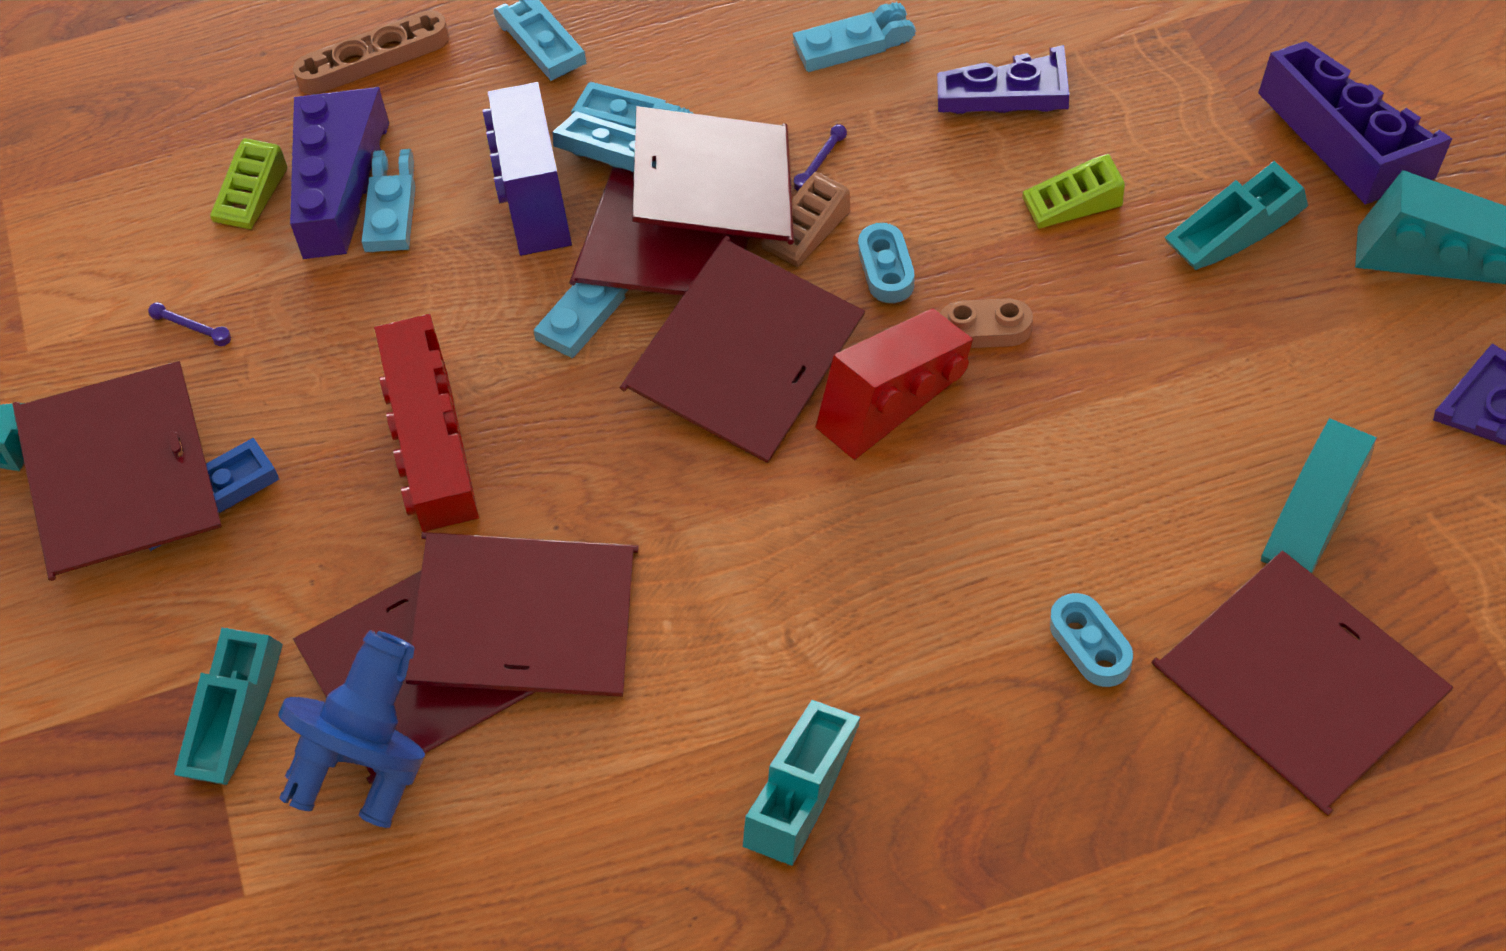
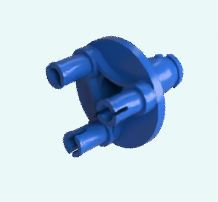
[278,630,425,828]

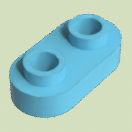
[858,223,914,303]
[1050,593,1133,687]

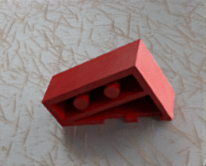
[815,308,973,461]

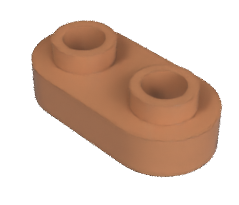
[940,298,1033,348]

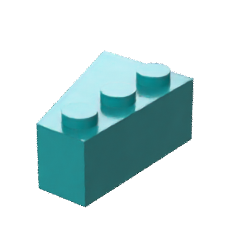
[1355,170,1506,284]

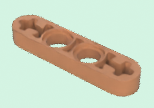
[293,11,449,94]

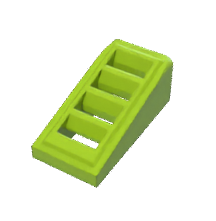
[210,138,288,230]
[1022,154,1125,229]

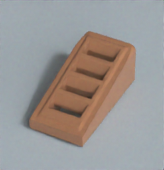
[761,172,851,267]

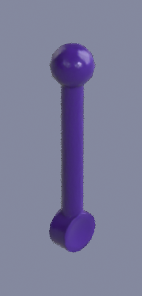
[794,124,847,191]
[148,302,231,346]

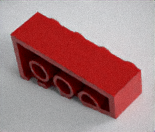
[374,314,479,532]

